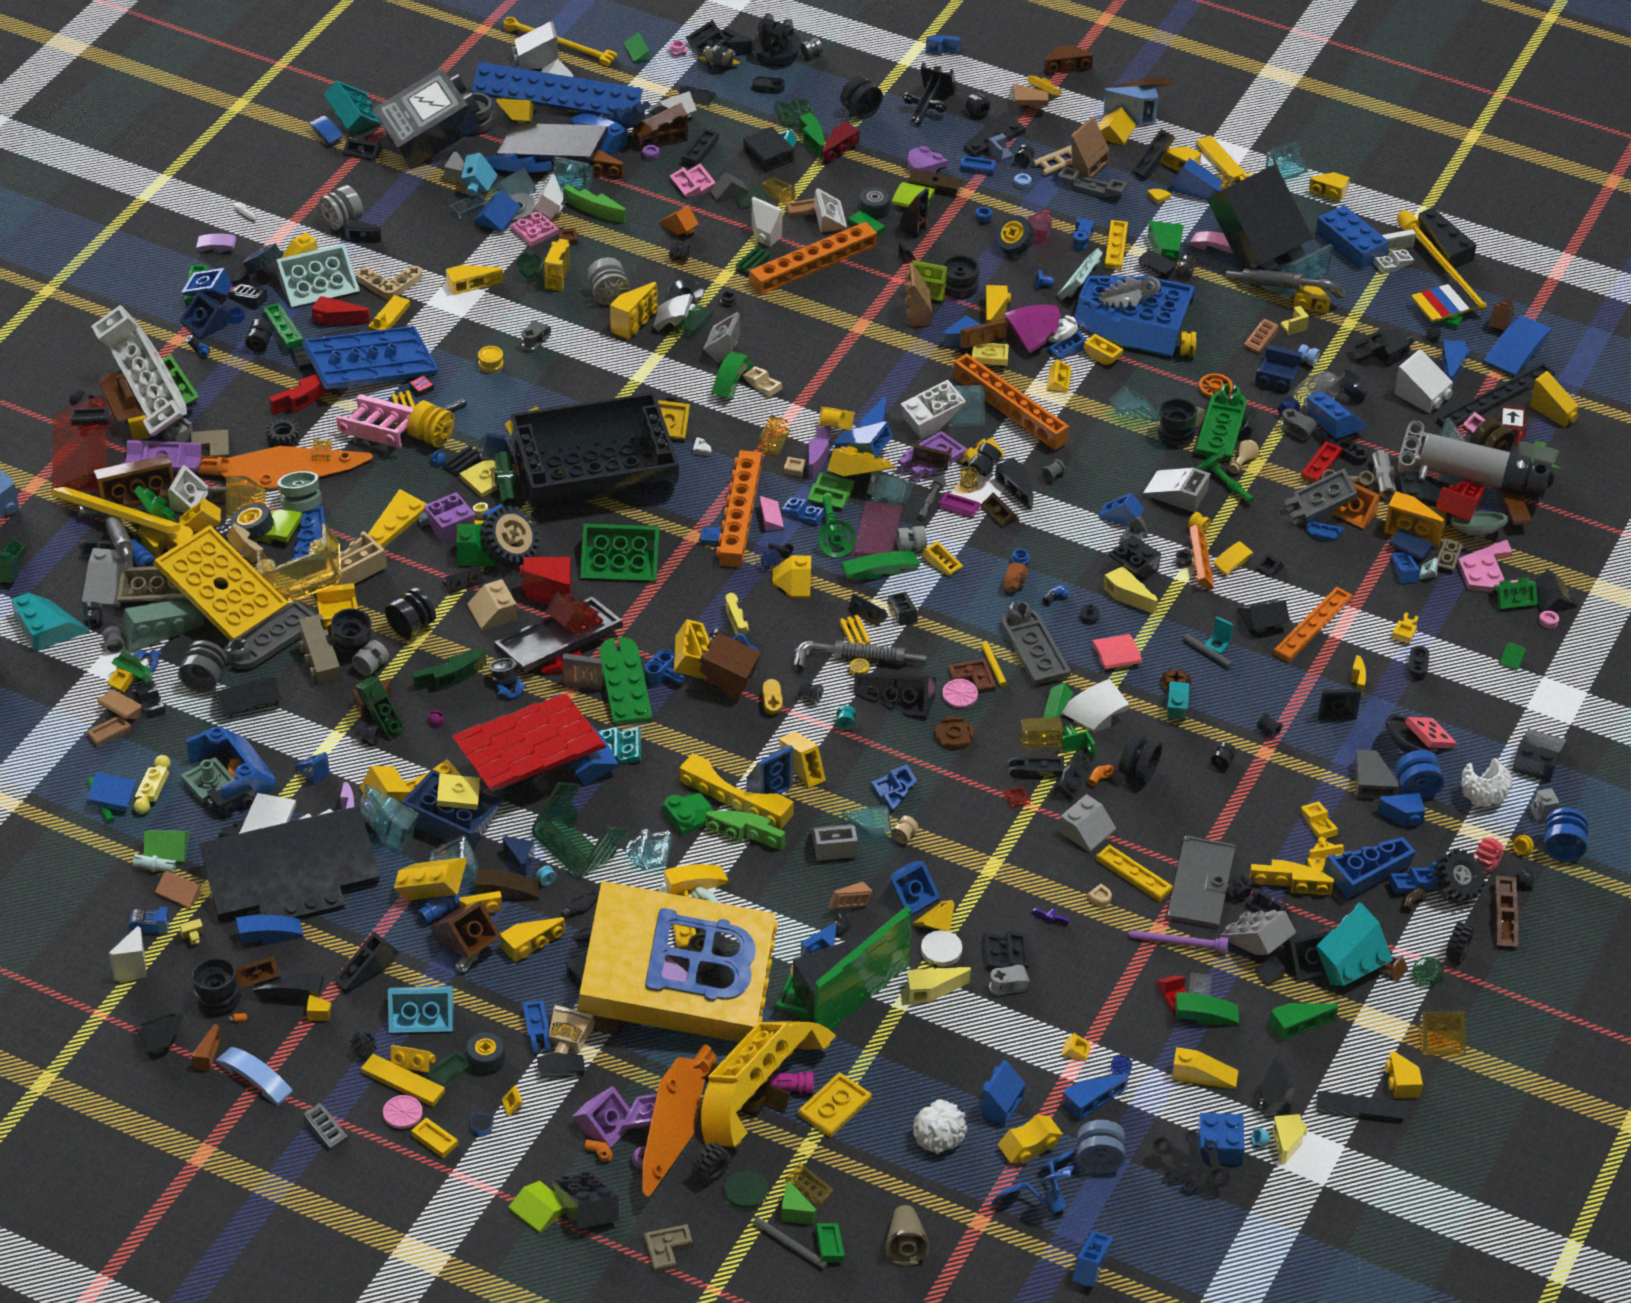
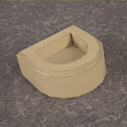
[1087,884,1112,907]

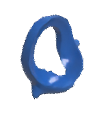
[133,650,162,672]
[497,678,527,699]

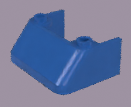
[186,727,276,800]

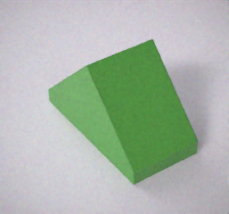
[782,1181,816,1225]

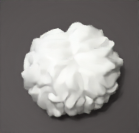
[1461,758,1512,807]
[913,1099,967,1155]

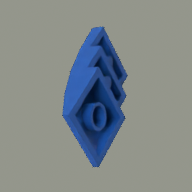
[1484,315,1552,377]

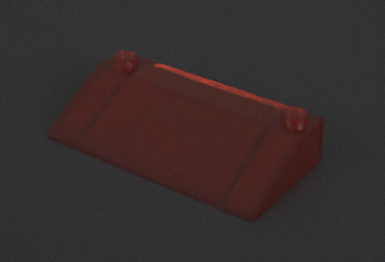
[52,397,109,490]

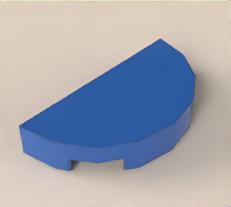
[1306,520,1344,542]

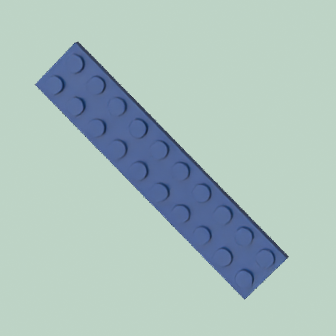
[472,62,643,116]

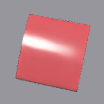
[1093,634,1142,669]

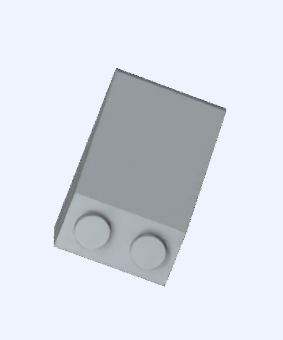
[82,548,133,608]

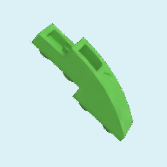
[706,811,785,850]

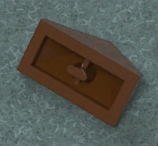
[236,956,280,989]

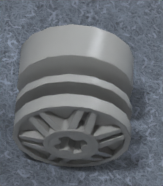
[318,185,364,230]
[587,257,630,305]

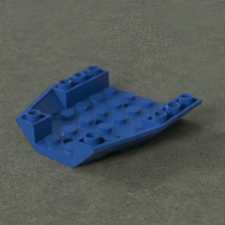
[1074,276,1197,358]

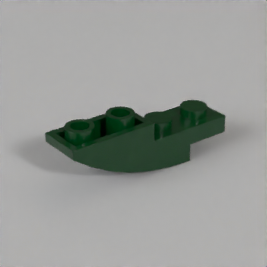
[412,648,487,691]

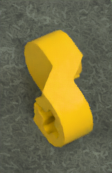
[762,679,782,715]

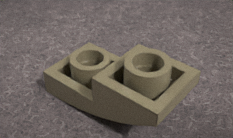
[1437,539,1463,571]

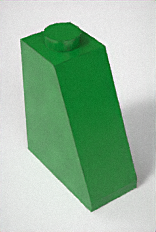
[1148,220,1184,264]

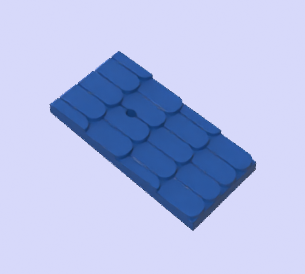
[302,326,439,389]

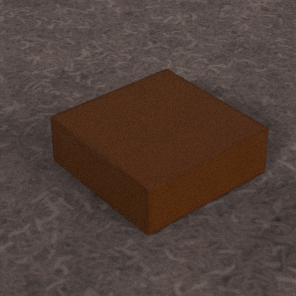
[559,229,578,245]

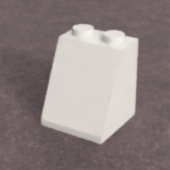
[1394,349,1453,413]

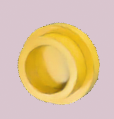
[1513,835,1534,856]

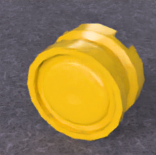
[1180,331,1196,357]
[478,346,504,373]

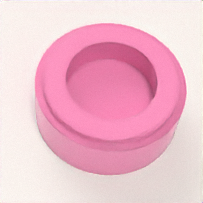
[1539,611,1559,629]

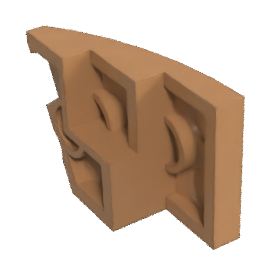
[1013,83,1049,106]

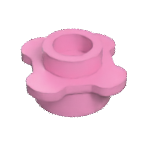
[669,40,688,55]

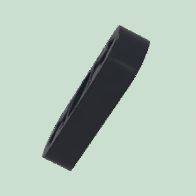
[1322,430,1368,465]

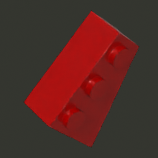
[1435,480,1485,521]

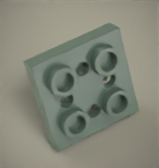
[181,757,236,804]

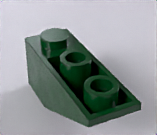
[0,542,27,583]
[354,676,406,740]

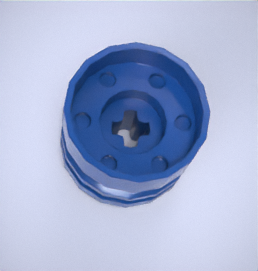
[1544,808,1588,862]

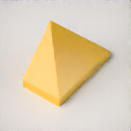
[913,900,954,932]

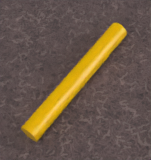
[981,642,1007,688]

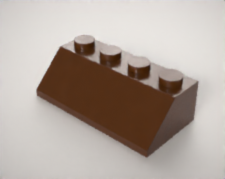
[94,454,174,507]

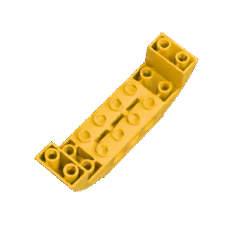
[701,1021,836,1147]

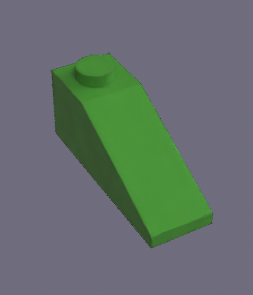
[162,354,199,405]

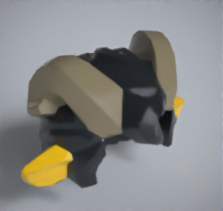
[699,44,740,70]

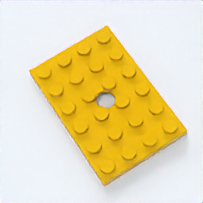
[153,525,289,641]

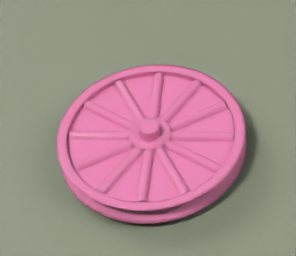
[943,679,978,708]
[383,1095,422,1129]

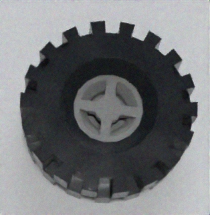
[1432,849,1487,904]

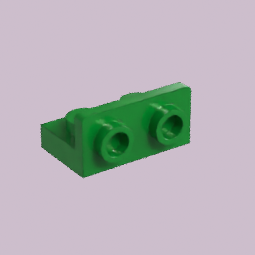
[1494,578,1538,609]

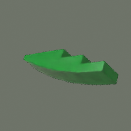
[840,551,920,579]

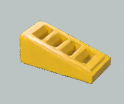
[921,541,963,576]

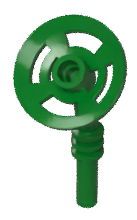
[1195,449,1254,503]
[818,496,856,558]

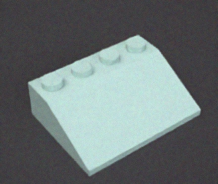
[275,243,360,308]

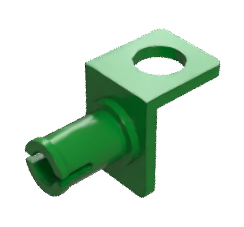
[1062,725,1096,759]

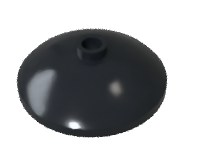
[1385,715,1439,754]

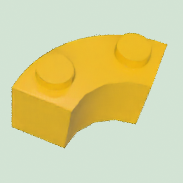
[997,1115,1063,1164]

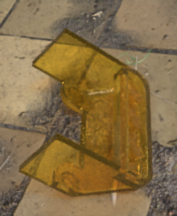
[257,524,341,602]

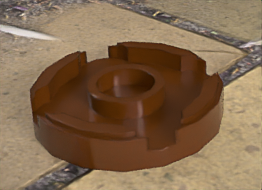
[935,717,974,750]

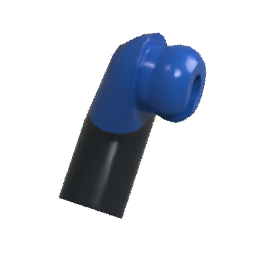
[185,335,210,358]
[1042,585,1070,605]

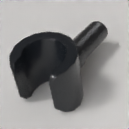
[768,542,794,557]

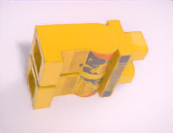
[544,239,570,291]

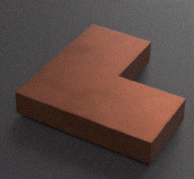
[948,659,996,694]

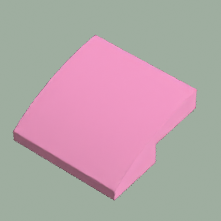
[670,163,716,197]

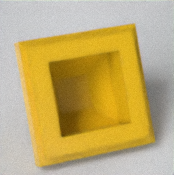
[502,1086,523,1116]

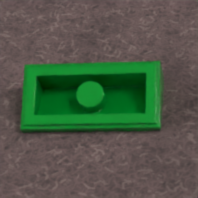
[624,33,650,63]

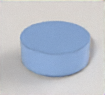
[1014,173,1031,189]

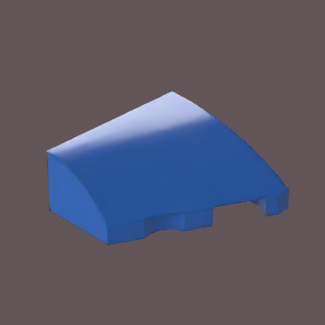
[870,764,917,811]

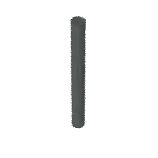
[753,1217,828,1270]

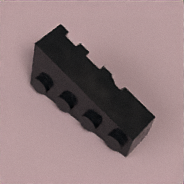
[1418,207,1477,269]

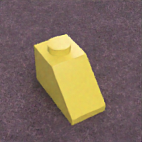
[1272,1114,1307,1164]

